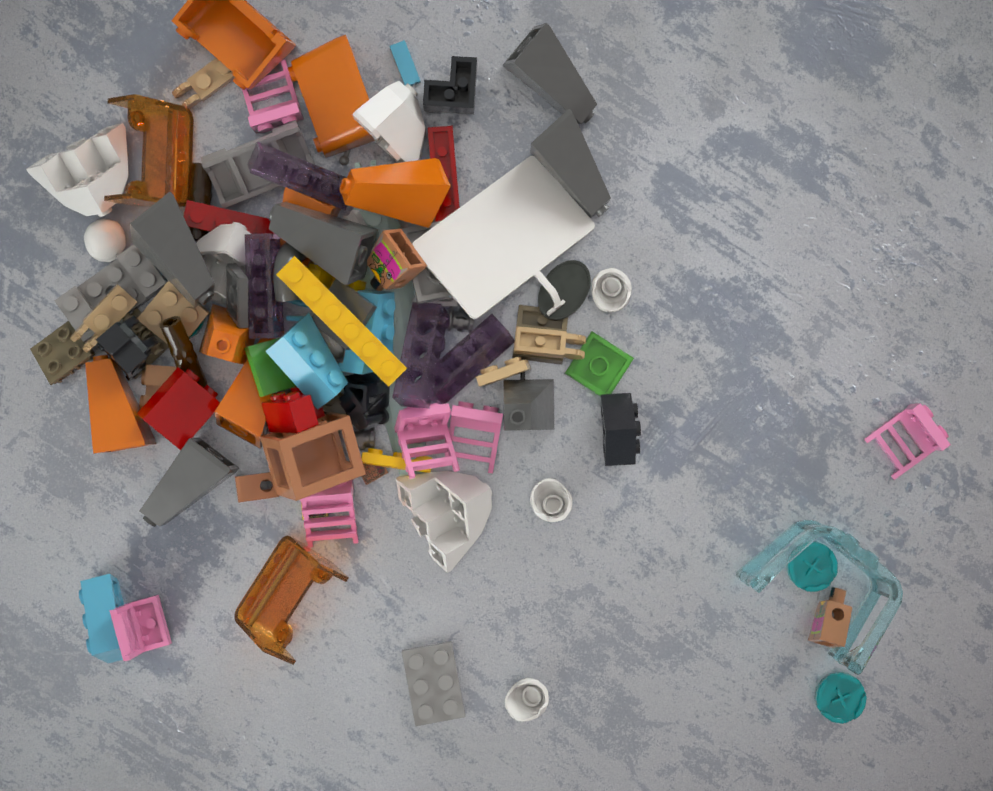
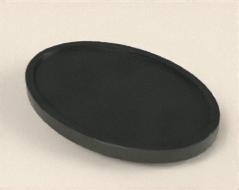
[538,260,591,321]

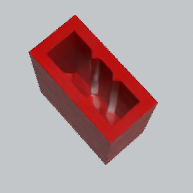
[137,367,220,450]

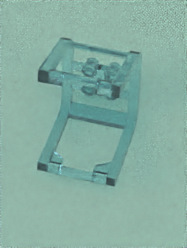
[736,520,903,675]

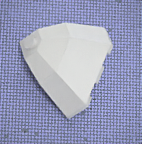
[352,81,426,163]
[26,123,129,217]
[167,222,271,315]
[396,470,492,573]

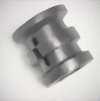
[447,306,474,333]
[353,427,376,451]

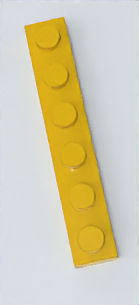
[276,256,407,387]

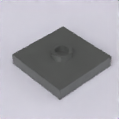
[226,263,249,328]
[312,279,377,350]

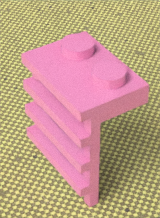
[242,60,304,134]
[445,401,503,474]
[394,403,460,479]
[864,403,951,480]
[300,479,359,548]
[110,595,172,661]

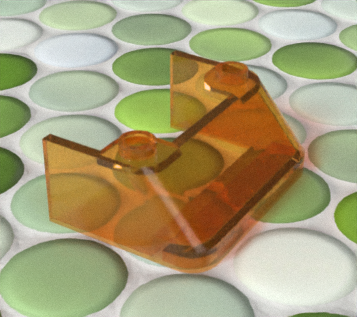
[104,94,194,207]
[234,536,349,665]

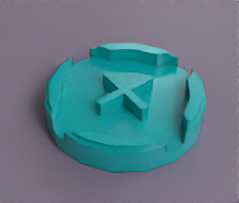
[786,541,838,592]
[815,672,867,724]

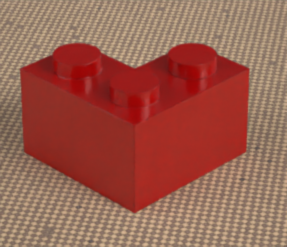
[261,386,325,433]

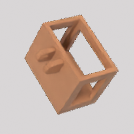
[260,412,366,501]

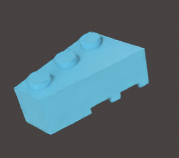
[338,289,395,375]
[266,313,348,410]
[79,574,124,664]

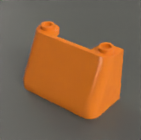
[171,0,296,90]
[288,35,375,158]

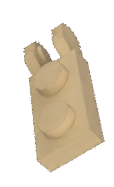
[172,58,235,111]
[70,284,137,353]
[513,326,586,360]

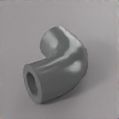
[273,242,307,302]

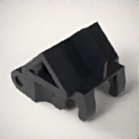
[96,316,159,381]
[339,372,390,430]

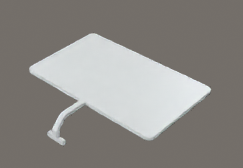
[412,156,595,319]

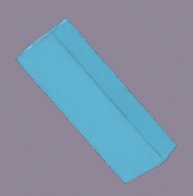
[390,40,421,86]

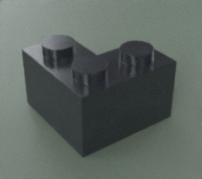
[423,56,477,115]
[601,393,641,466]

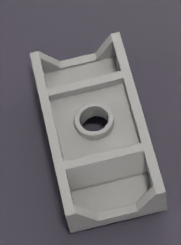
[201,120,317,208]
[54,244,168,342]

